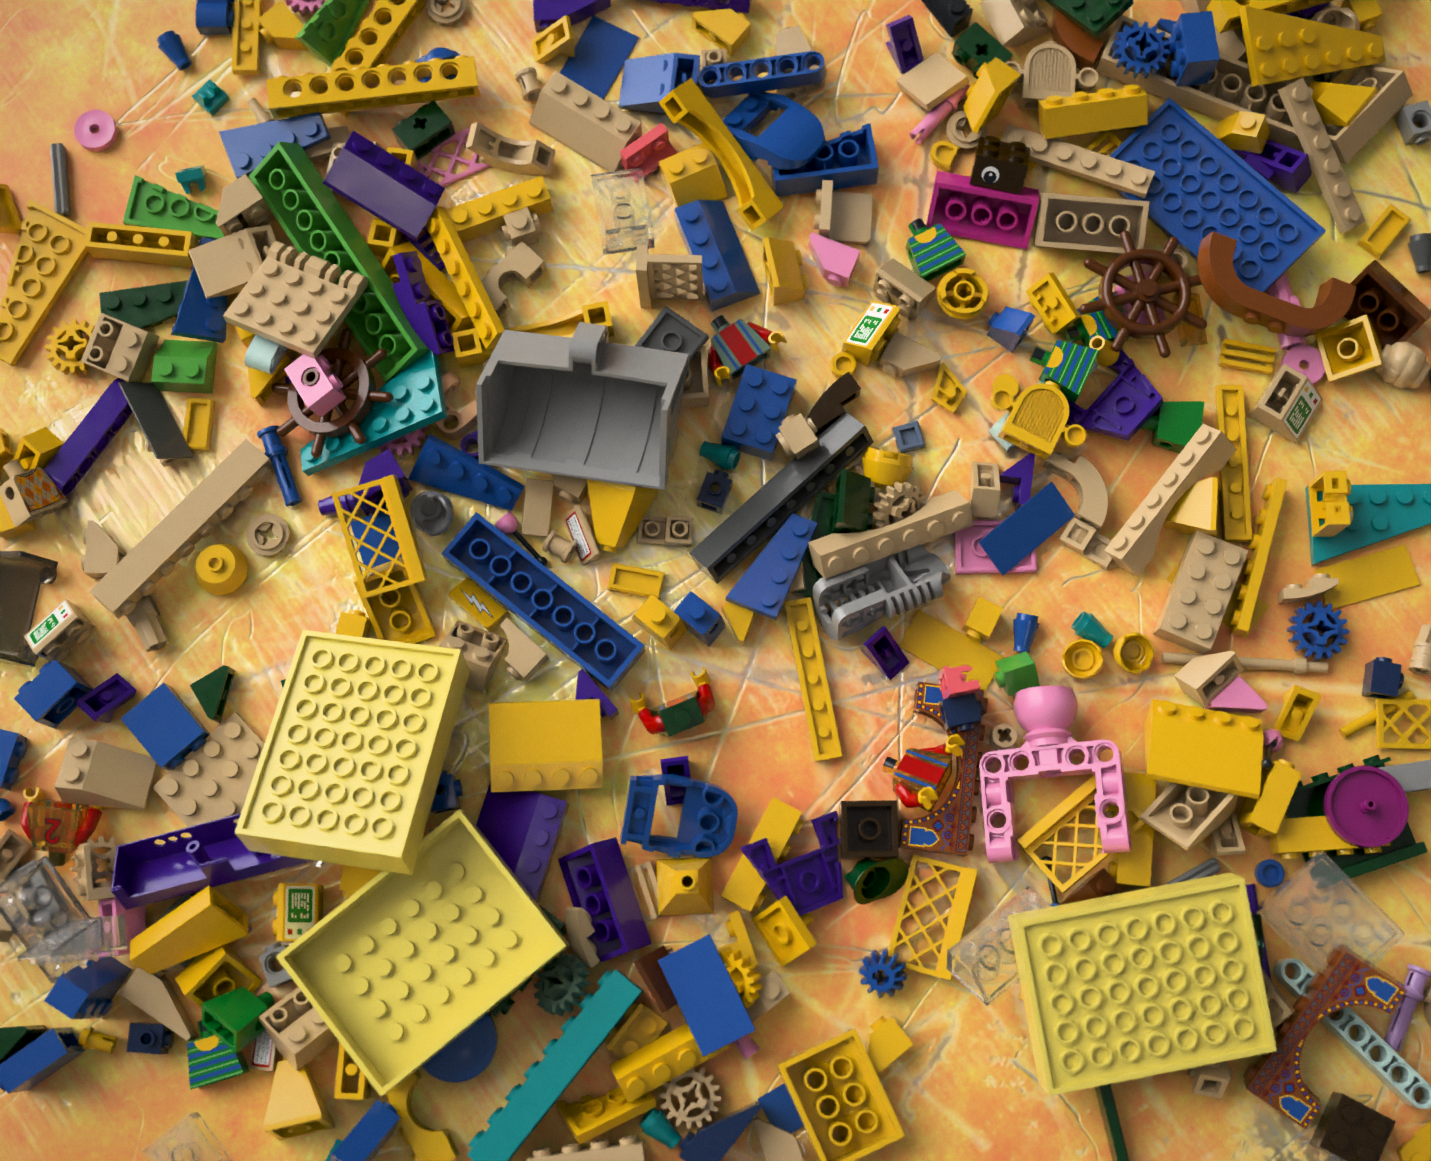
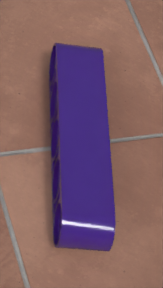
[44,378,133,496]

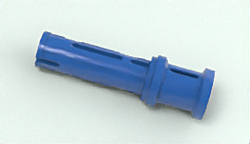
[257,426,302,507]

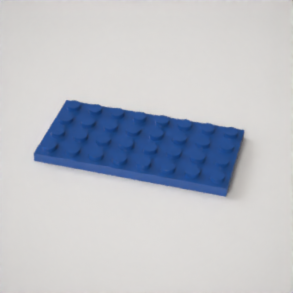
[1109,98,1326,293]

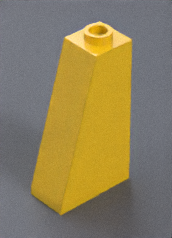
[130,885,249,975]

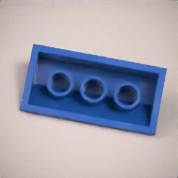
[674,200,760,312]

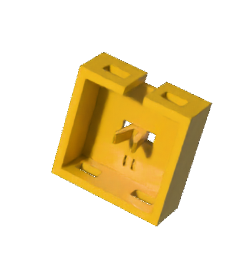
[1308,471,1353,537]

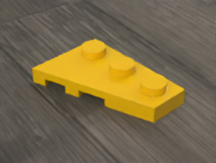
[555,1088,657,1145]

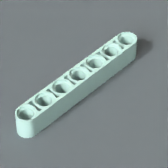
[1273,958,1431,1109]

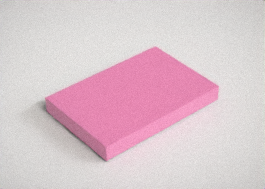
[953,520,1037,575]

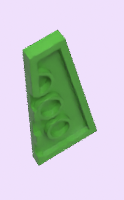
[295,0,370,67]
[123,175,225,240]

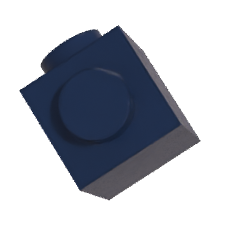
[1361,657,1404,699]
[939,693,983,732]
[126,1022,174,1054]

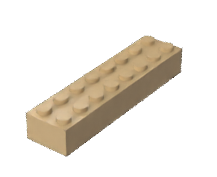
[1096,15,1314,147]

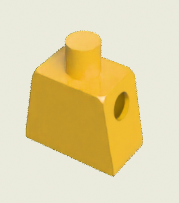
[631,595,688,651]

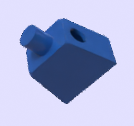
[673,591,726,647]

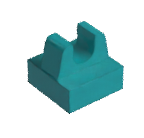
[192,79,230,116]
[175,165,207,194]

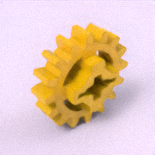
[44,318,96,377]
[719,948,763,1008]

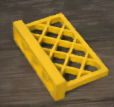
[331,474,428,599]
[1017,775,1147,894]
[888,854,979,982]

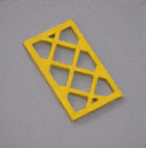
[1375,699,1431,749]

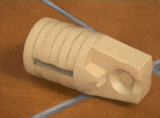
[1408,624,1431,676]

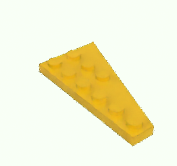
[1239,6,1386,87]
[0,199,88,367]

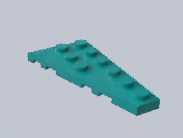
[300,350,447,476]
[1306,484,1431,566]

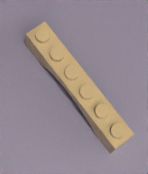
[1104,424,1237,576]
[808,490,973,579]

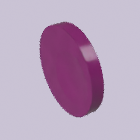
[1323,766,1409,848]

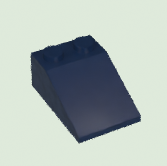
[679,1101,761,1161]

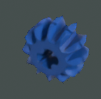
[859,949,908,998]

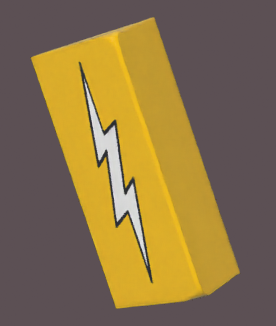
[447,578,507,632]

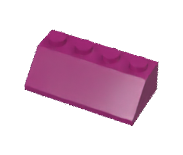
[926,171,1039,249]

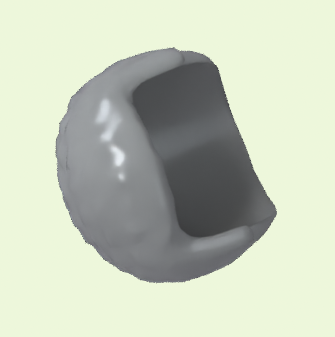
[410,491,454,536]

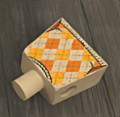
[0,459,68,527]

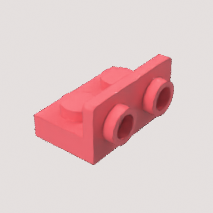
[620,123,677,183]

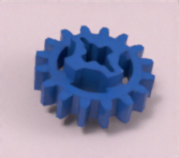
[1111,21,1170,78]
[1287,601,1349,661]

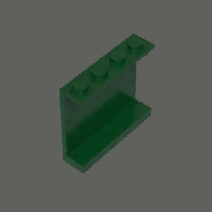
[1286,755,1428,889]

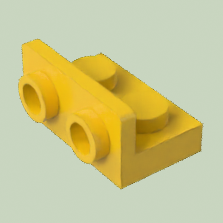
[1026,272,1081,335]
[606,1002,668,1059]

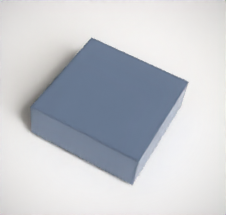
[892,421,925,454]

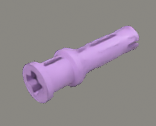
[1384,964,1431,1052]

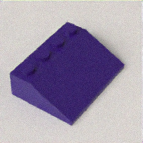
[476,781,570,904]

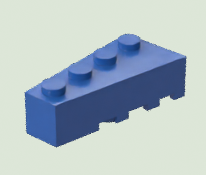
[771,123,879,197]

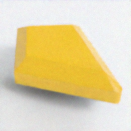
[931,362,968,414]

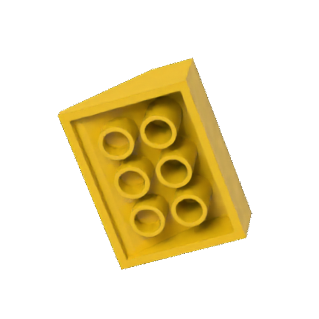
[488,699,603,792]
[1144,699,1264,799]
[776,1028,905,1161]

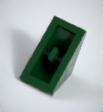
[190,665,235,723]

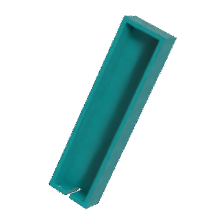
[467,969,644,1161]

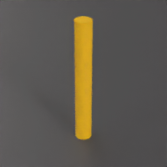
[1339,690,1415,738]

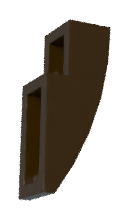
[806,371,861,437]

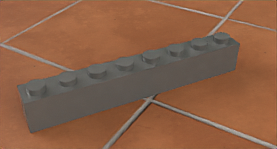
[689,412,874,584]

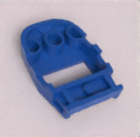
[722,92,825,170]
[620,774,738,858]

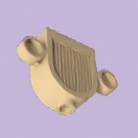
[1005,41,1099,111]

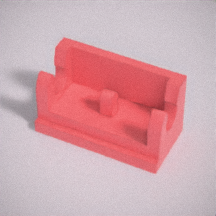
[938,665,980,699]

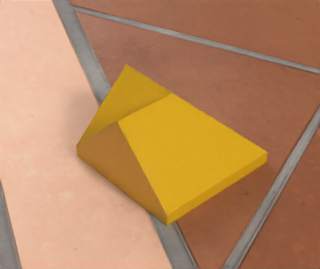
[1310,81,1378,127]
[1315,314,1383,383]

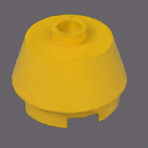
[937,268,989,319]
[862,447,914,490]
[194,543,248,595]

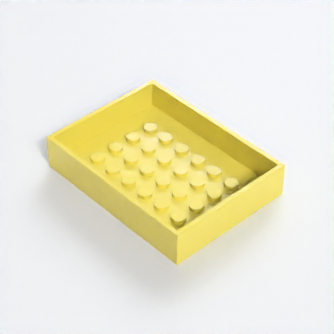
[235,630,470,875]
[276,809,570,1096]
[1008,872,1277,1096]

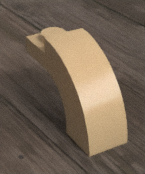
[466,122,556,175]
[1042,452,1108,532]

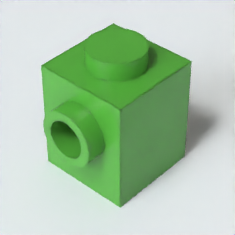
[994,651,1040,696]

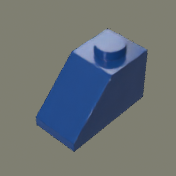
[987,307,1035,353]

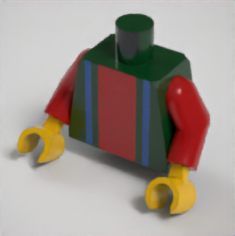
[629,667,715,737]

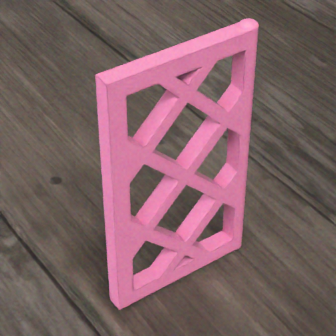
[417,123,491,187]

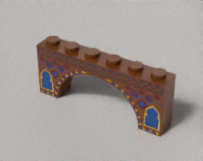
[899,682,988,857]
[1243,944,1407,1129]

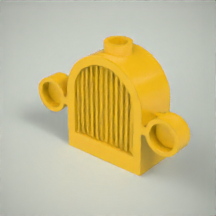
[990,381,1086,460]

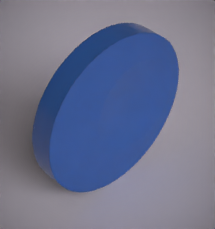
[422,1013,498,1083]

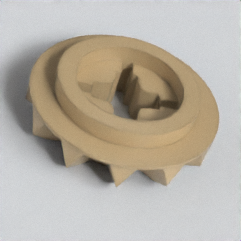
[426,0,466,26]
[946,110,987,150]
[246,514,290,557]

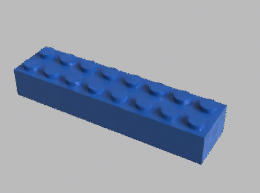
[441,512,646,693]

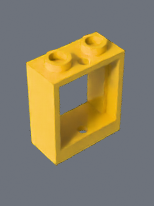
[1237,759,1302,837]

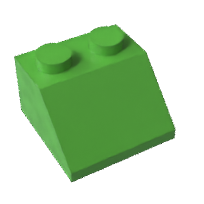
[151,340,218,393]

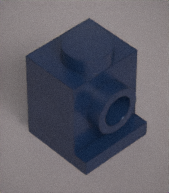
[696,470,733,515]

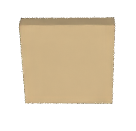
[896,52,969,111]

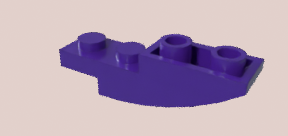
[392,251,455,355]

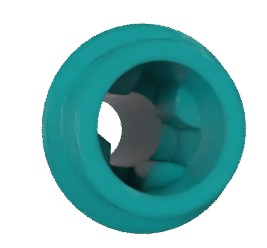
[699,441,741,471]
[1071,611,1113,649]
[639,1108,682,1150]

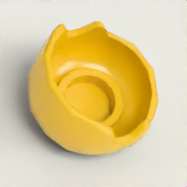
[1113,632,1155,674]
[1062,639,1104,681]

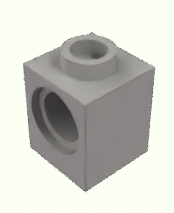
[1395,100,1431,145]
[258,942,293,988]

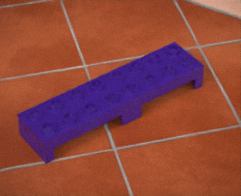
[111,813,314,910]

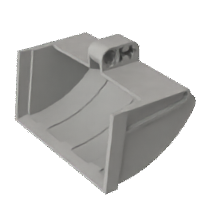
[476,322,689,490]

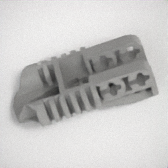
[813,544,951,641]

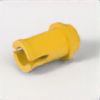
[78,1027,118,1054]

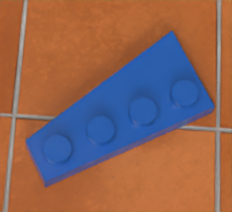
[408,434,525,511]

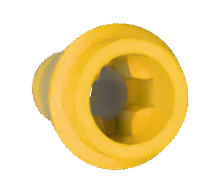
[1089,336,1119,366]

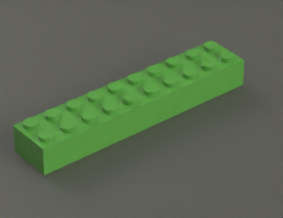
[249,142,430,383]

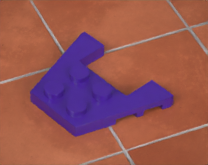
[1066,349,1163,441]
[741,811,843,916]

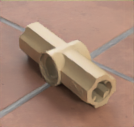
[127,594,169,652]

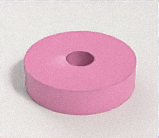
[74,110,118,152]
[1280,345,1325,385]

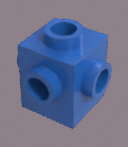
[430,771,463,814]

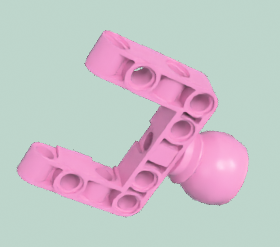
[979,686,1131,863]

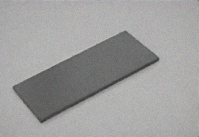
[119,382,194,459]

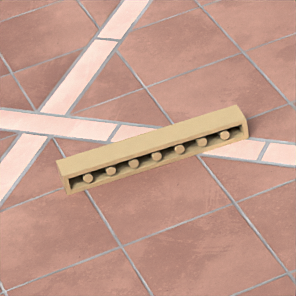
[90,439,273,619]

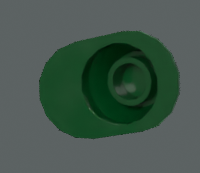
[845,858,908,905]

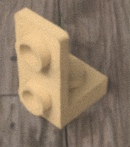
[75,843,115,901]

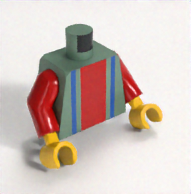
[708,315,787,386]

